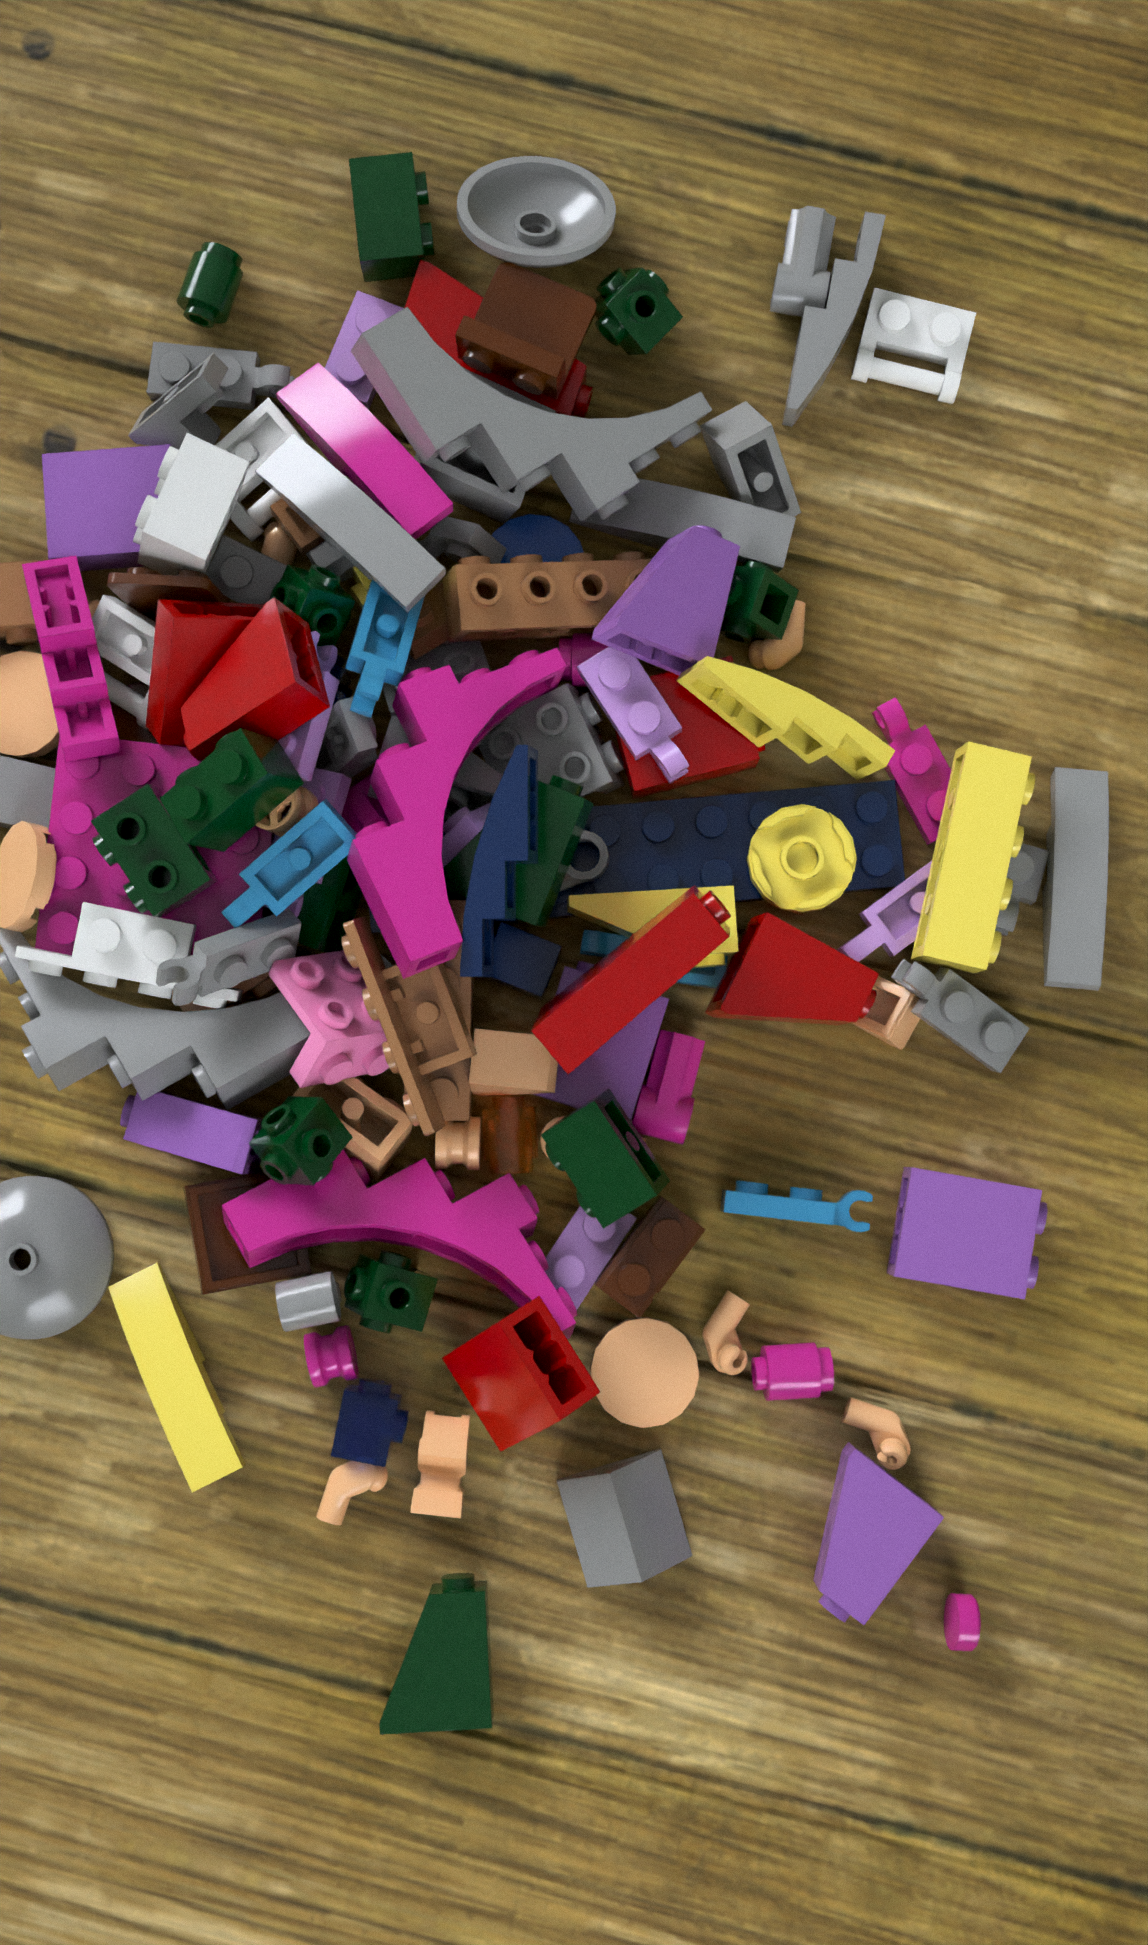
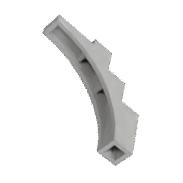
[351,307,712,522]
[0,928,311,1111]

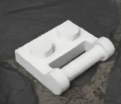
[851,287,976,405]
[215,397,312,542]
[92,595,156,733]

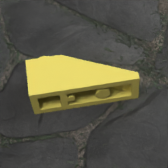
[567,885,738,968]

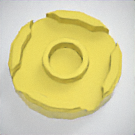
[747,804,857,914]

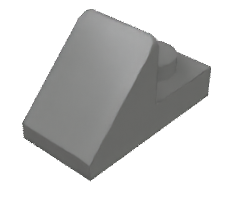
[128,352,229,450]

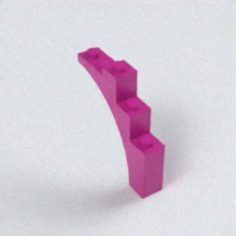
[347,648,567,979]
[222,1149,577,1339]

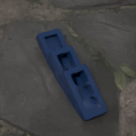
[460,745,538,977]

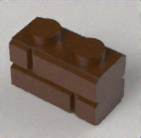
[595,1195,706,1319]

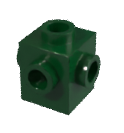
[595,267,683,355]
[720,561,799,643]
[270,564,355,646]
[248,1096,353,1186]
[344,1249,438,1334]

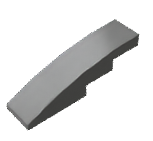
[782,211,886,427]
[255,433,446,613]
[569,478,796,573]
[1042,767,1109,991]

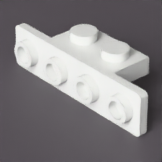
[14,902,243,1009]

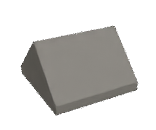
[557,1448,692,1588]

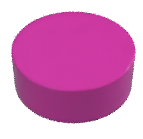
[944,1593,981,1651]

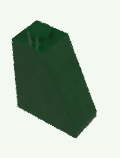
[443,775,594,927]
[379,1573,494,1735]

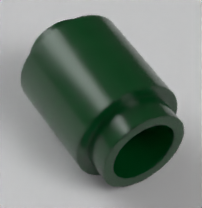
[177,242,243,328]

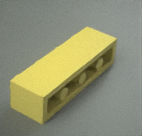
[911,741,1035,974]

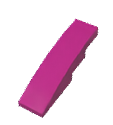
[276,362,453,540]
[22,555,121,762]

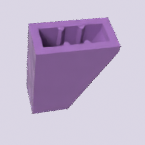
[592,525,740,676]
[120,1091,263,1174]
[813,1442,944,1625]

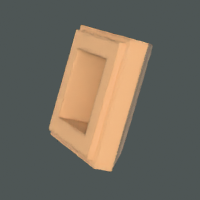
[852,976,920,1050]

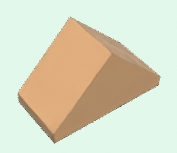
[469,1028,558,1096]

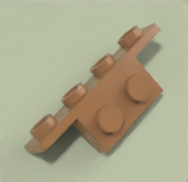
[342,917,477,1136]

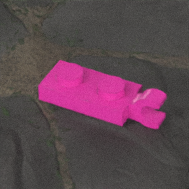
[872,697,951,845]

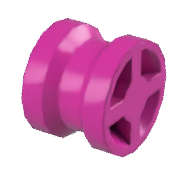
[304,1325,359,1388]

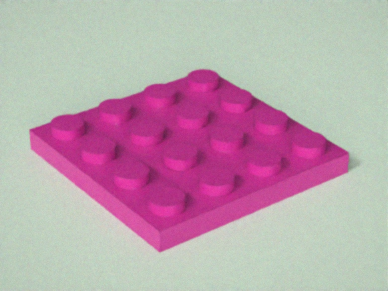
[35,736,274,978]

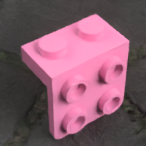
[269,950,389,1088]

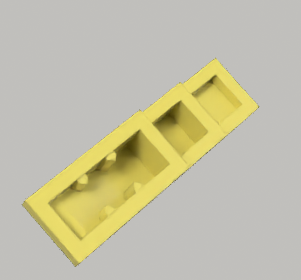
[676,656,895,781]
[108,1262,246,1493]

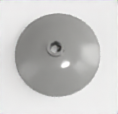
[457,156,616,268]
[0,1176,114,1340]

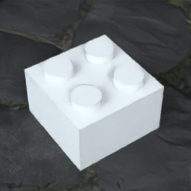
[133,433,249,576]

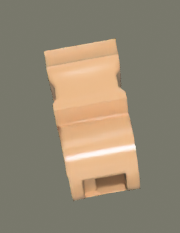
[410,1410,470,1518]

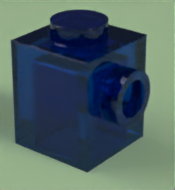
[331,1378,409,1467]

